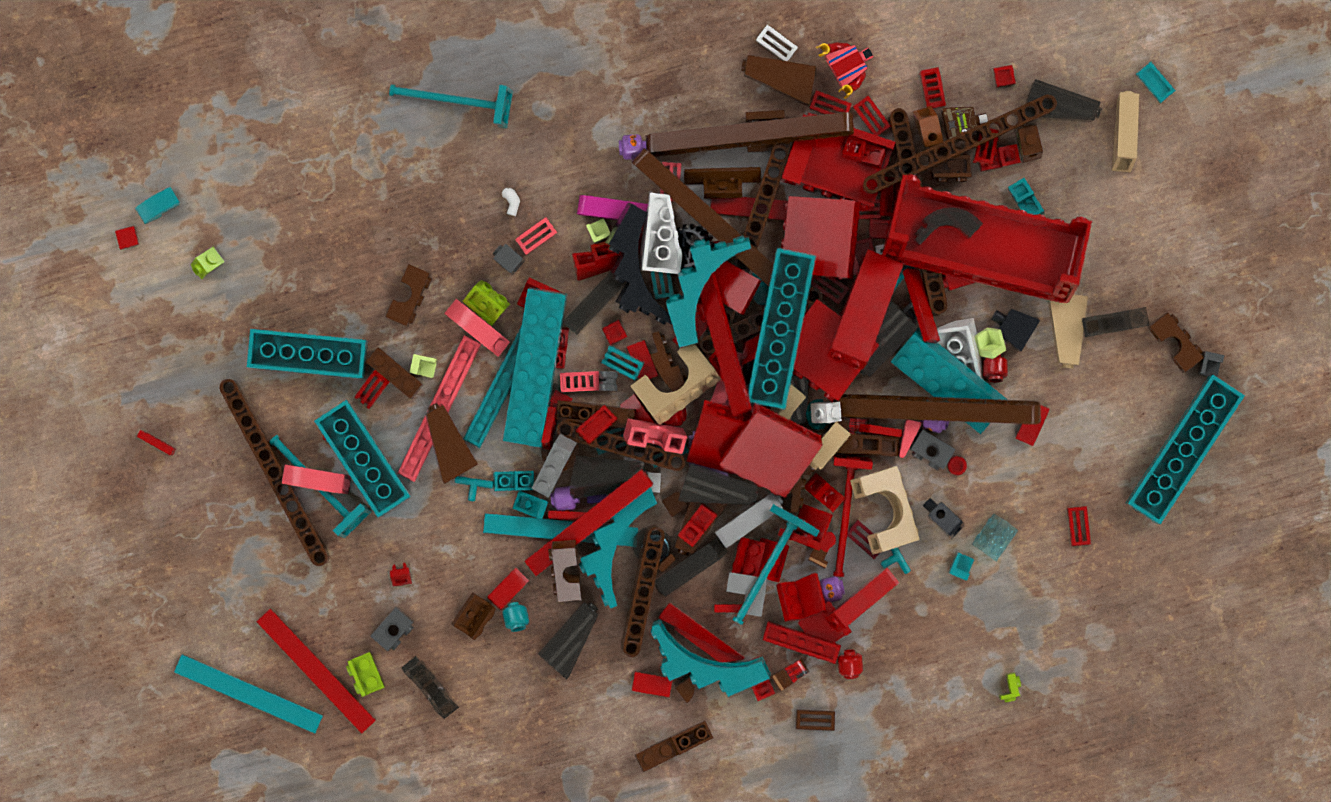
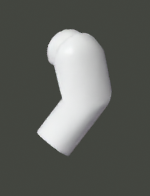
[502,188,520,216]

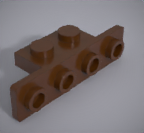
[684,167,761,199]

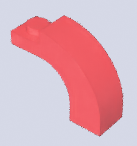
[444,299,510,357]
[282,464,351,494]

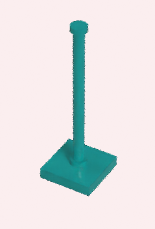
[389,84,513,129]
[269,435,372,539]
[732,504,820,625]

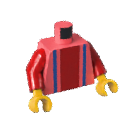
[816,42,873,99]

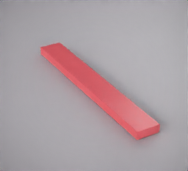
[397,335,481,482]

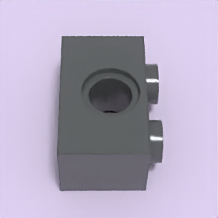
[493,244,525,276]
[909,430,956,471]
[370,607,414,651]

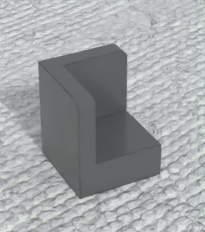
[1198,351,1224,377]

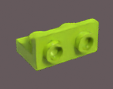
[463,280,510,326]
[346,652,385,697]

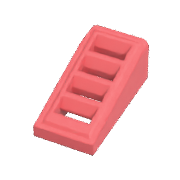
[560,371,599,393]
[898,420,922,458]

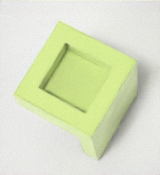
[586,218,611,244]
[975,327,1006,359]
[410,354,437,378]

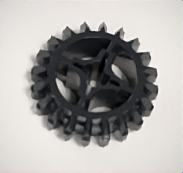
[677,223,715,272]

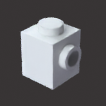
[810,401,842,423]

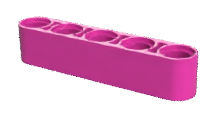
[577,195,673,223]

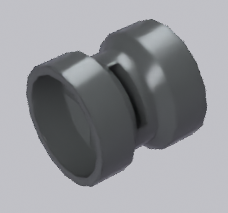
[598,371,618,391]

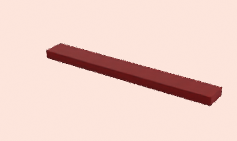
[700,272,752,417]
[524,469,654,576]
[256,608,376,734]

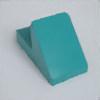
[512,491,548,520]

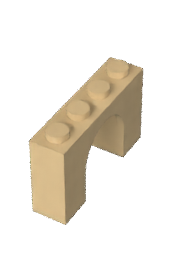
[630,343,721,425]
[770,384,851,470]
[850,466,920,554]

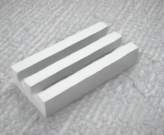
[756,25,798,61]

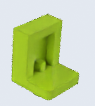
[191,247,224,279]
[999,672,1021,702]

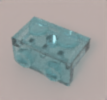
[972,514,1018,562]

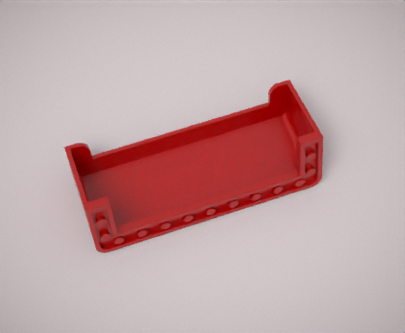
[882,174,1092,303]

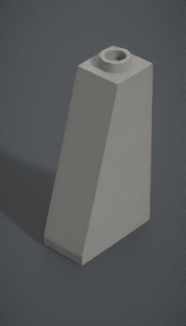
[715,492,784,548]

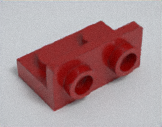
[732,537,770,577]

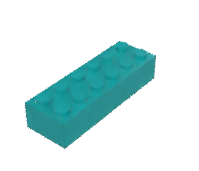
[891,328,1008,434]
[247,329,368,379]
[314,400,411,518]

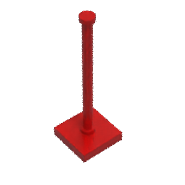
[832,454,873,577]

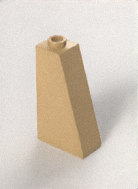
[1112,91,1139,172]
[1048,295,1088,369]

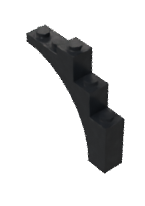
[605,202,672,325]

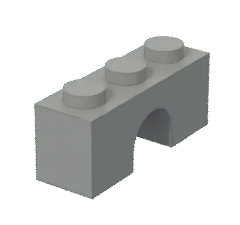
[531,434,577,498]

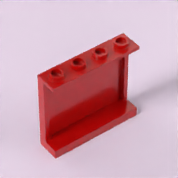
[800,128,895,211]
[781,196,860,280]
[793,299,879,402]
[686,400,752,475]
[718,403,823,498]

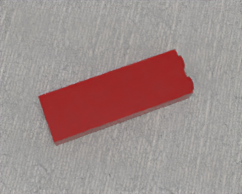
[827,249,903,370]

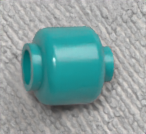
[502,602,529,632]

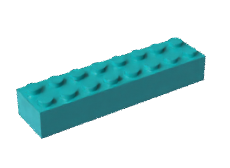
[748,248,816,409]
[503,287,568,448]
[1125,374,1245,525]

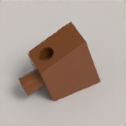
[912,106,943,153]

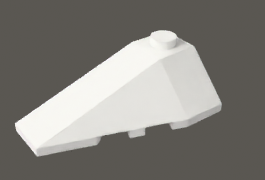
[639,193,682,274]
[937,318,984,380]

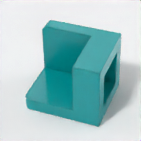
[948,552,974,581]

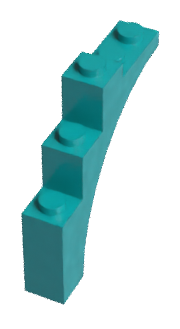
[666,236,751,348]
[578,487,658,609]
[651,619,771,697]

